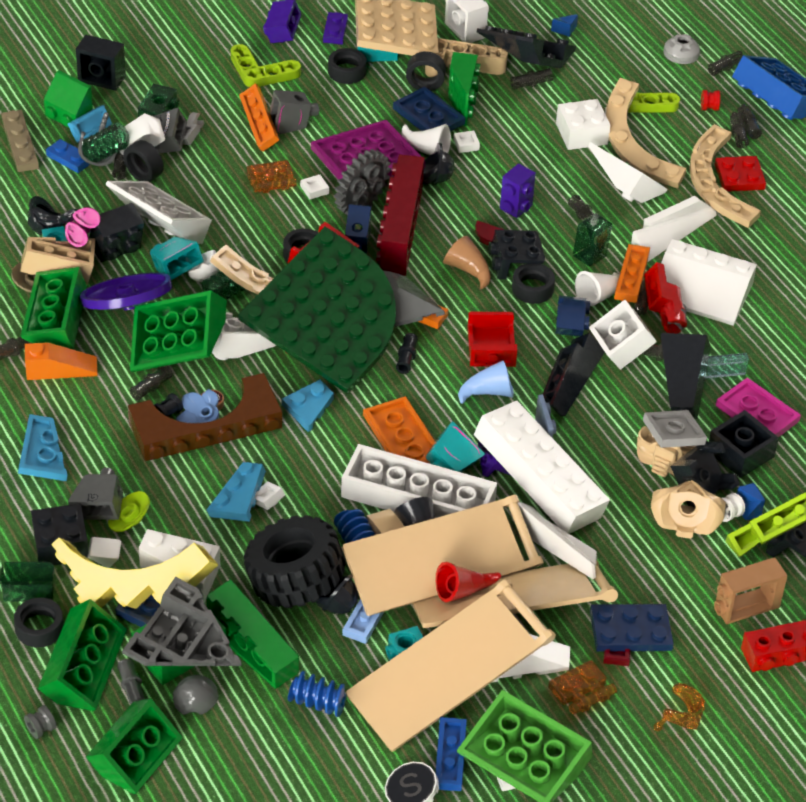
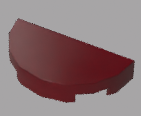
[475,220,504,246]

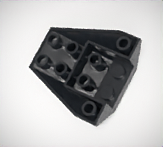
[476,26,576,68]

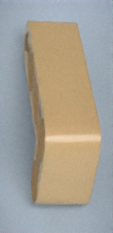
[425,38,508,78]

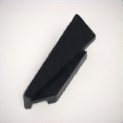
[543,333,605,417]

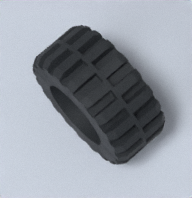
[244,515,346,608]

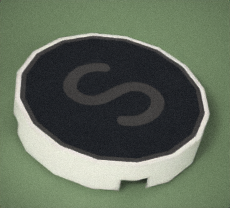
[385,762,439,802]

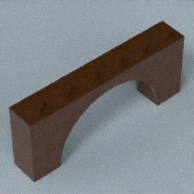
[128,373,282,461]

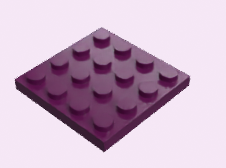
[311,120,425,180]

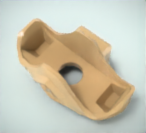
[637,426,696,477]
[651,480,726,538]

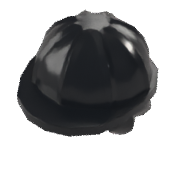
[423,143,455,185]
[28,196,77,235]
[316,574,358,615]

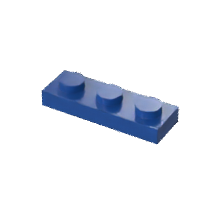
[436,717,467,791]

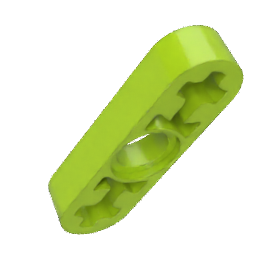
[628,93,680,113]

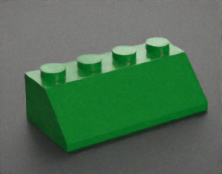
[21,267,87,350]
[38,599,127,711]

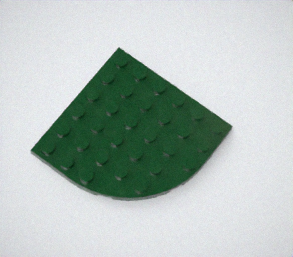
[238,227,396,394]

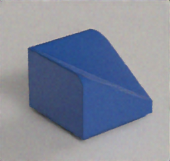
[551,14,578,36]
[737,483,765,520]

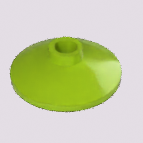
[108,491,150,532]

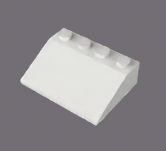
[106,181,212,244]
[661,239,757,326]

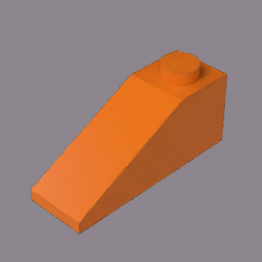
[25,343,98,380]

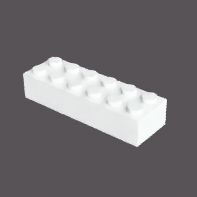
[474,401,610,534]
[341,444,497,518]

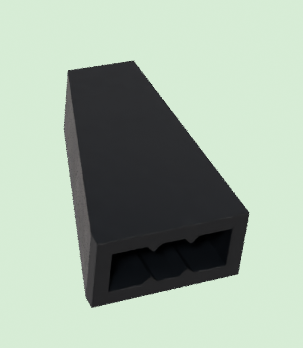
[661,333,711,419]

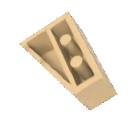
[20,237,95,285]

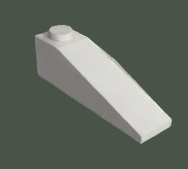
[588,142,668,203]

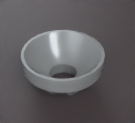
[663,34,700,64]

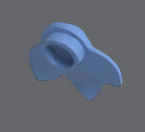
[176,389,219,423]

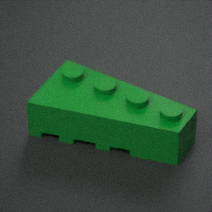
[207,579,299,689]

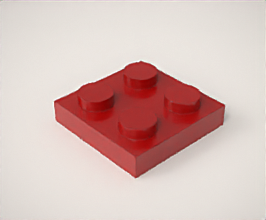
[715,156,766,192]

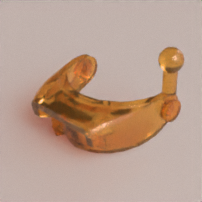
[653,683,705,731]

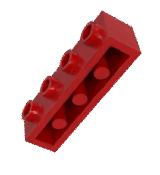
[741,620,806,672]

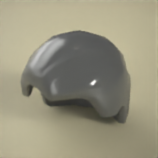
[172,675,219,715]

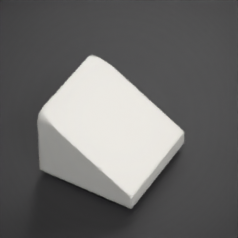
[88,537,121,568]

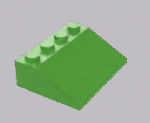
[457,690,592,802]

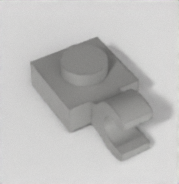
[183,112,204,145]

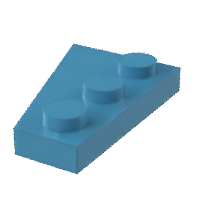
[207,462,266,522]

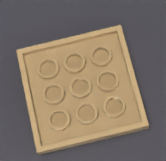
[355,0,439,56]

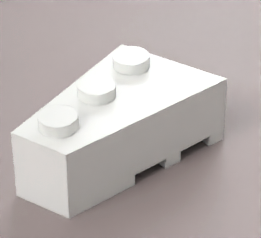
[139,529,220,603]

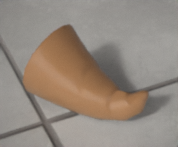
[443,236,491,289]

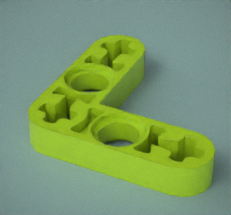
[230,44,301,87]

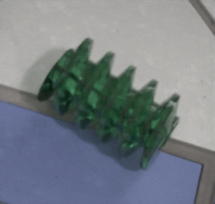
[82,122,129,163]
[202,271,245,299]

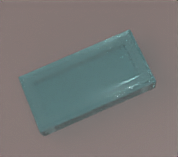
[705,353,749,378]

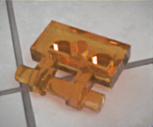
[246,160,297,193]
[548,660,617,715]

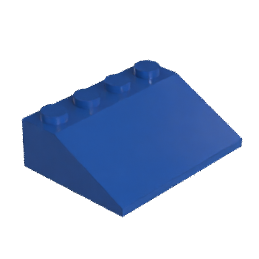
[732,55,806,120]

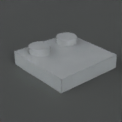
[643,410,707,448]

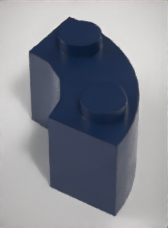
[555,295,590,336]

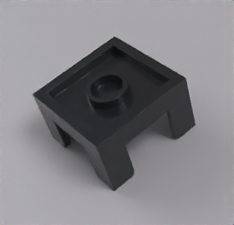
[670,441,740,508]

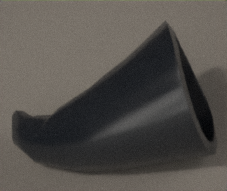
[394,497,435,527]

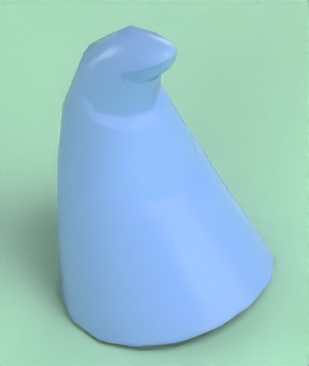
[458,361,514,404]

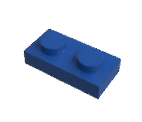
[46,139,90,173]

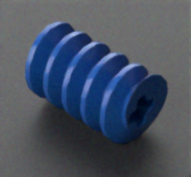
[334,509,376,543]
[288,671,347,717]

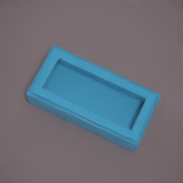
[67,105,112,143]

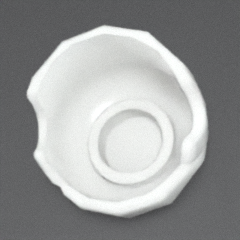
[188,250,220,282]

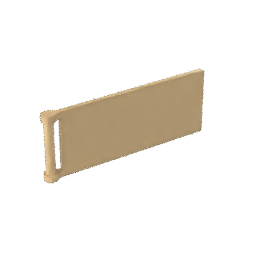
[342,494,544,616]
[412,561,618,628]
[346,578,556,752]

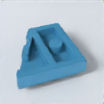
[282,380,334,432]

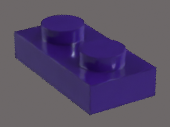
[323,12,348,45]

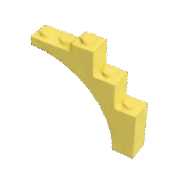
[51,538,218,609]

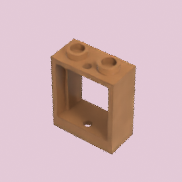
[714,557,787,625]

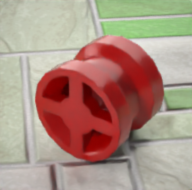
[701,90,720,111]

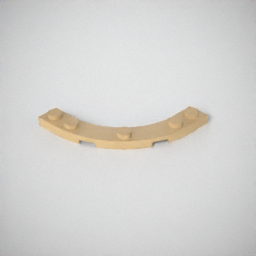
[606,78,686,188]
[689,124,761,228]
[210,245,274,294]

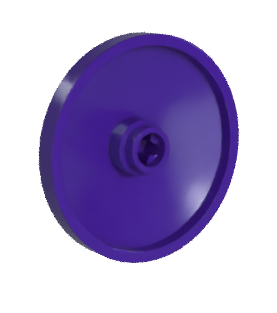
[80,273,172,310]

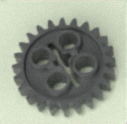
[334,149,391,215]

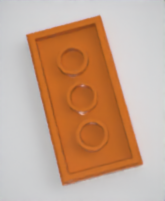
[363,396,435,464]

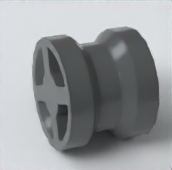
[24,705,56,739]

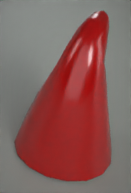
[435,562,501,603]

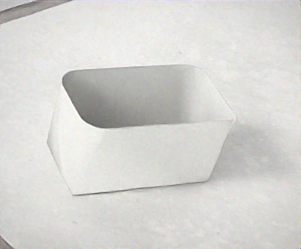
[116,113,165,155]

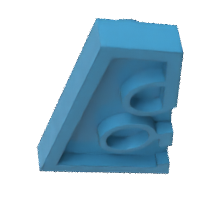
[18,414,67,481]

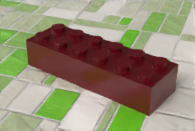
[376,154,425,276]

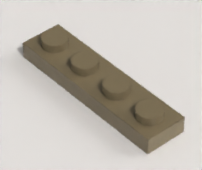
[1,110,39,172]

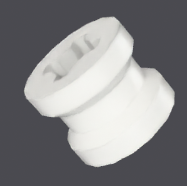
[722,493,745,522]

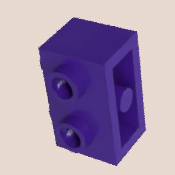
[263,0,302,43]
[500,163,536,218]

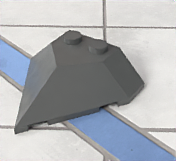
[383,271,445,327]
[122,576,242,666]

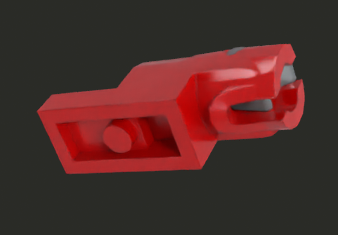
[644,262,687,334]

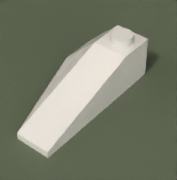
[212,312,276,360]
[491,634,570,683]

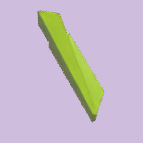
[725,492,806,557]

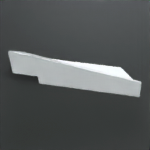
[631,196,716,262]
[512,502,597,579]

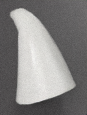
[401,124,451,155]
[575,271,620,306]

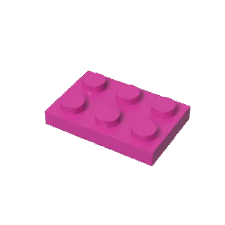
[716,377,801,437]

